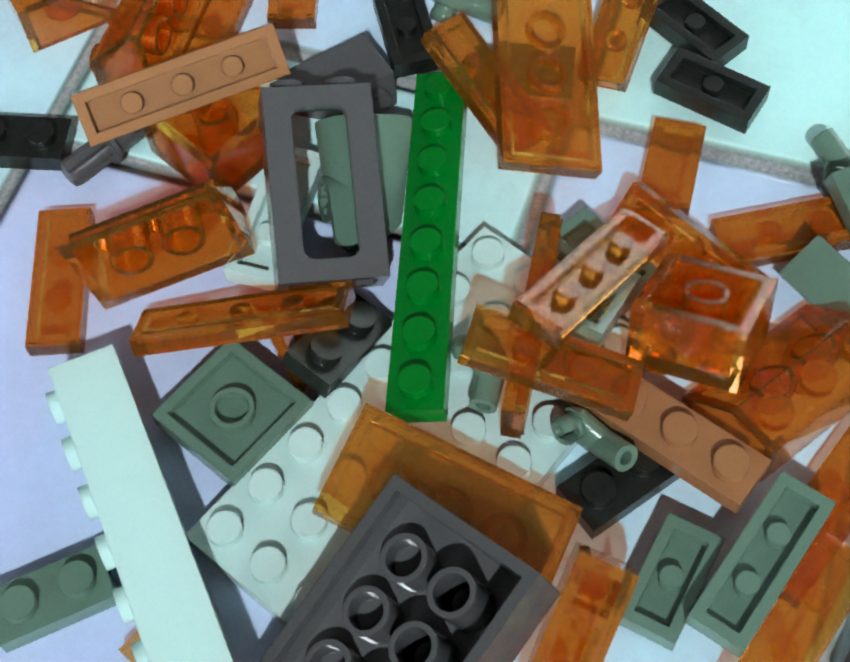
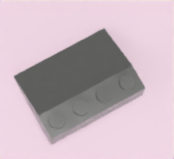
[259,474,560,662]

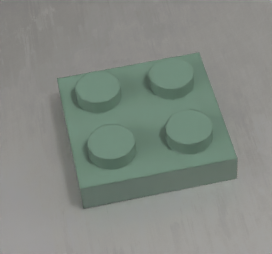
[151,337,313,487]

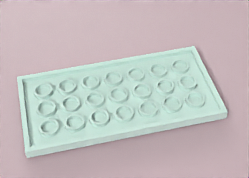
[185,226,658,626]

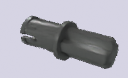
[60,124,155,186]

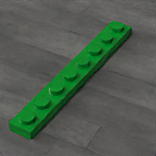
[385,70,469,423]

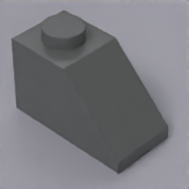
[277,33,397,120]

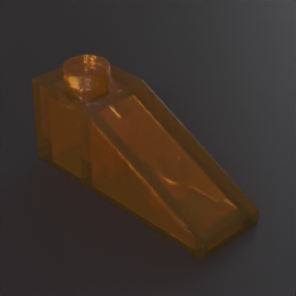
[528,541,639,662]

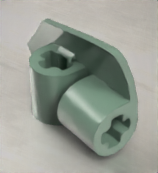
[315,114,412,255]

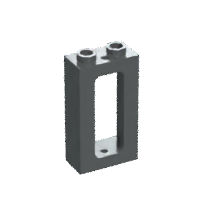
[258,76,390,294]

